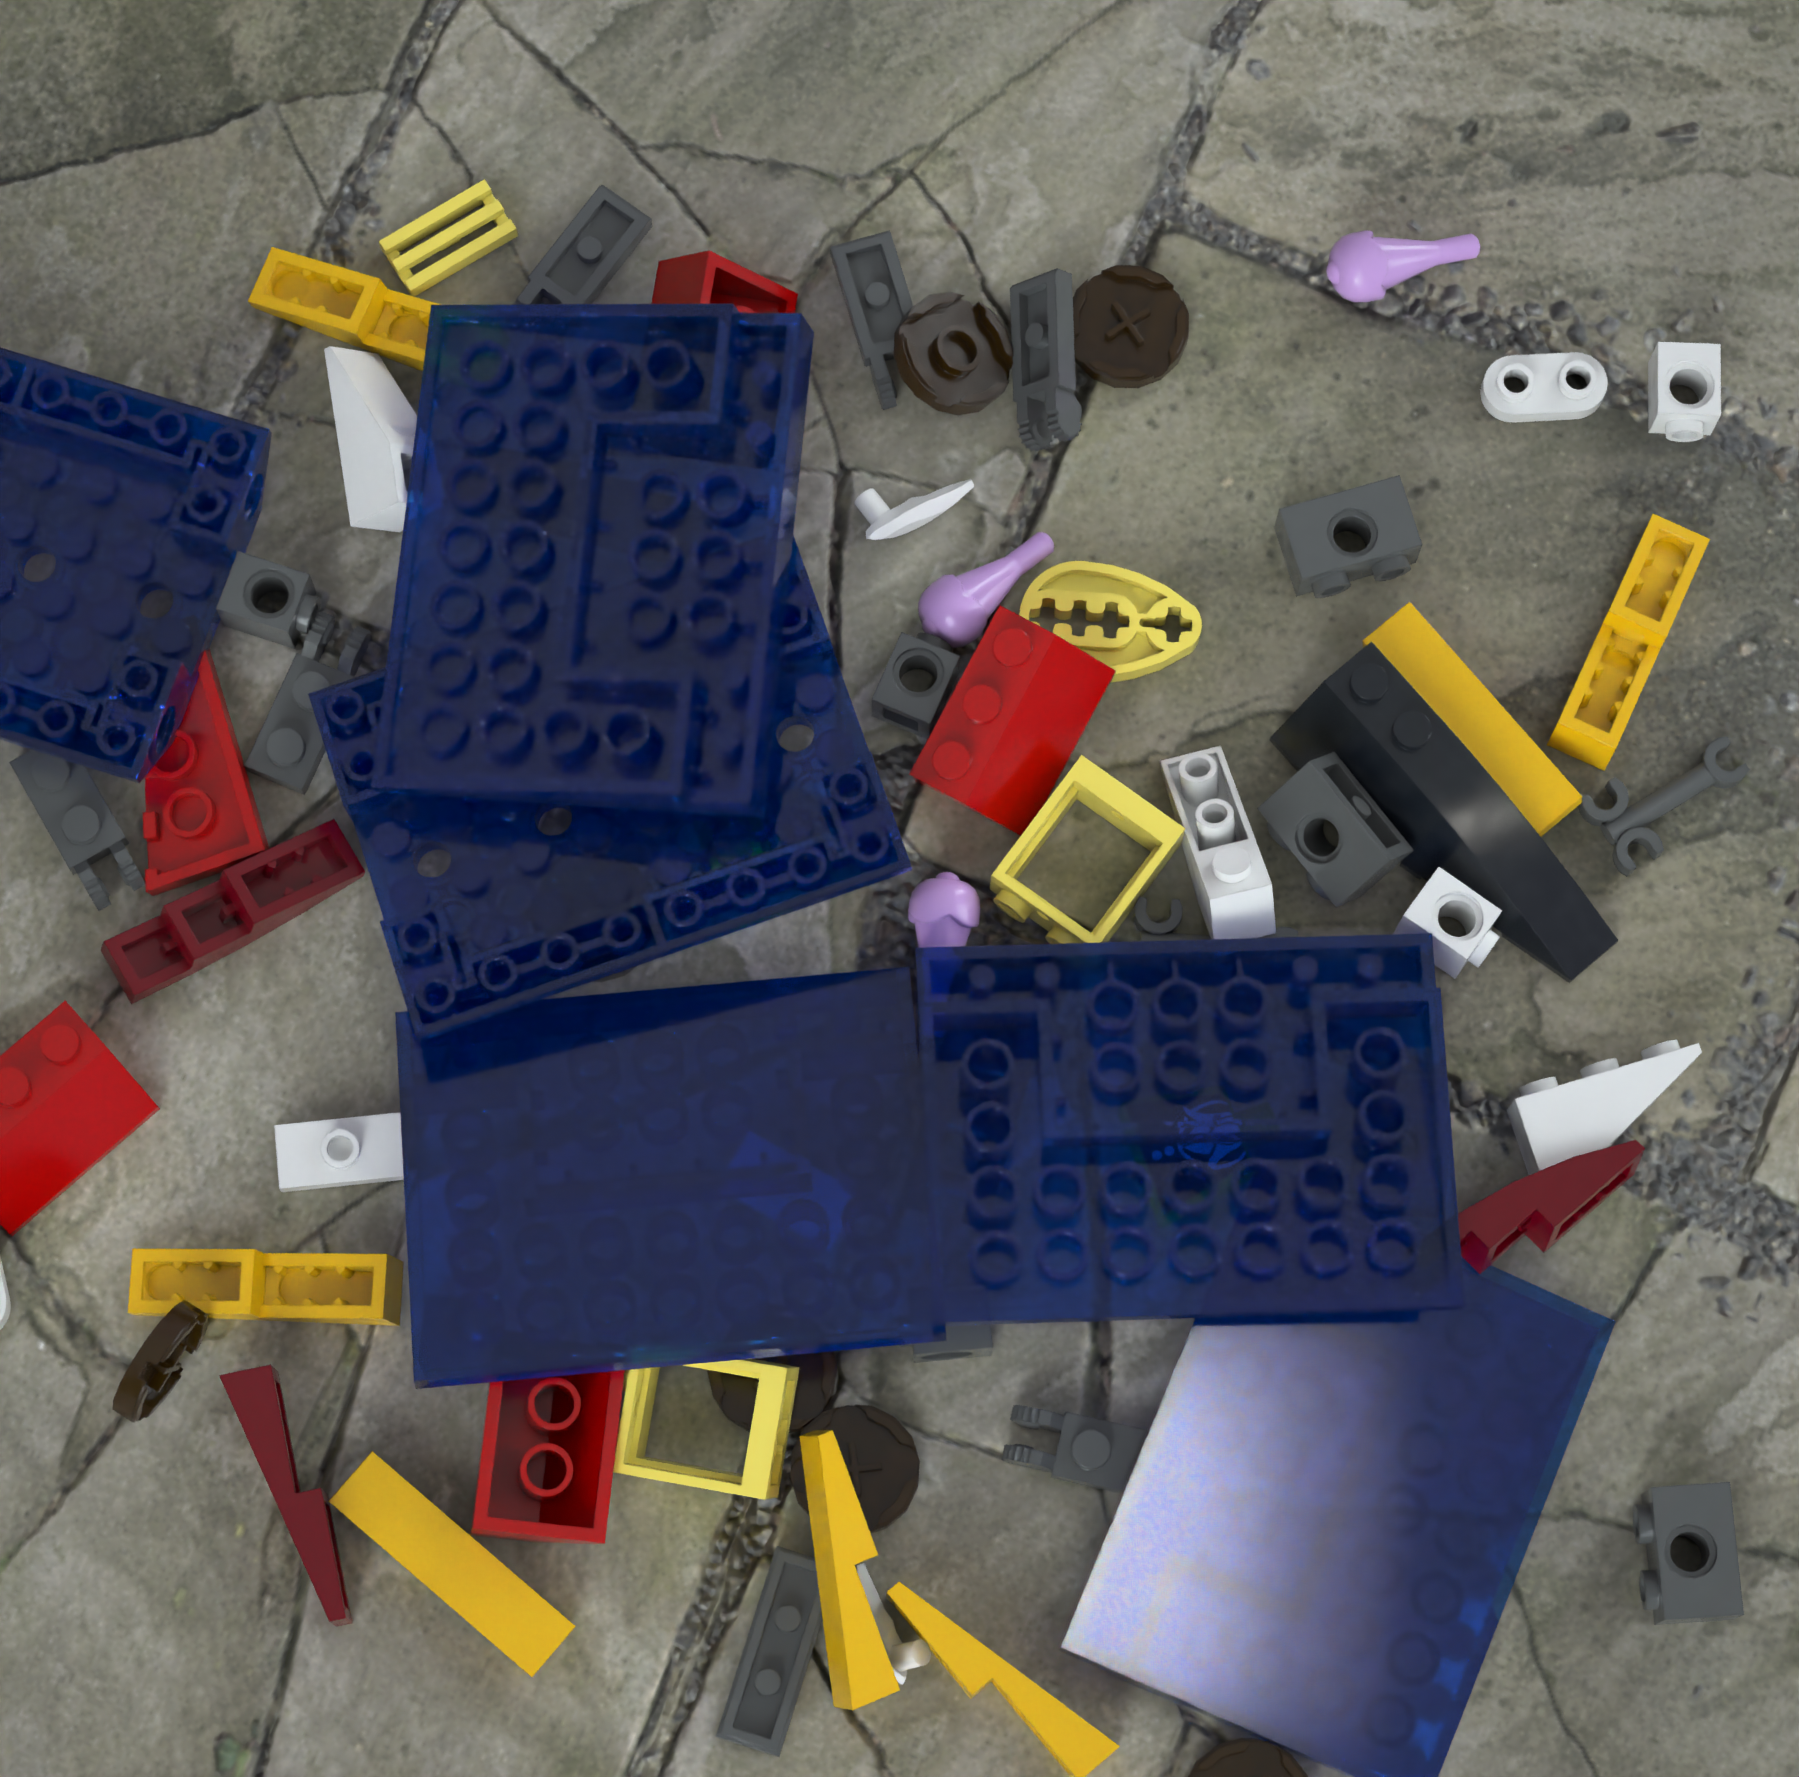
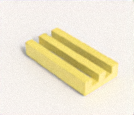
[379,179,518,297]

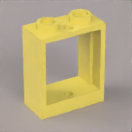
[990,755,1186,963]
[613,1341,800,1500]

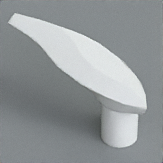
[854,479,974,540]
[856,1563,931,1685]

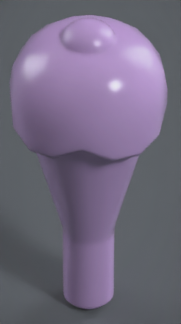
[1326,230,1480,302]
[918,532,1054,648]
[908,872,980,1039]

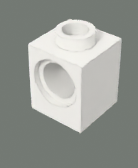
[1648,342,1721,442]
[1392,867,1502,979]

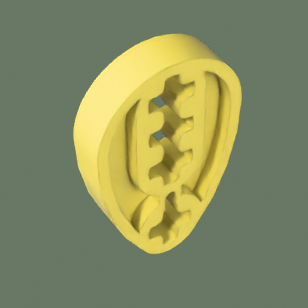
[1019,561,1202,683]

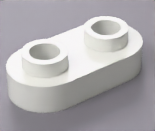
[1480,352,1608,422]

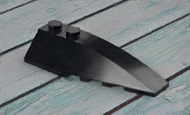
[1270,641,1618,983]

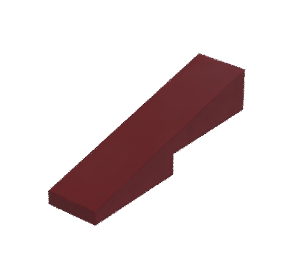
[219,1364,353,1627]

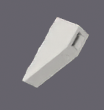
[324,346,447,532]
[1160,746,1276,949]
[1507,1040,1702,1175]

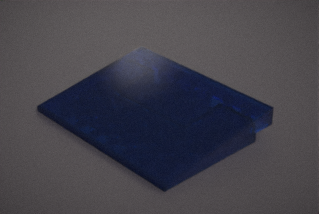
[371,304,814,818]
[914,933,1465,1326]
[395,967,947,1389]
[1059,1162,1616,1777]

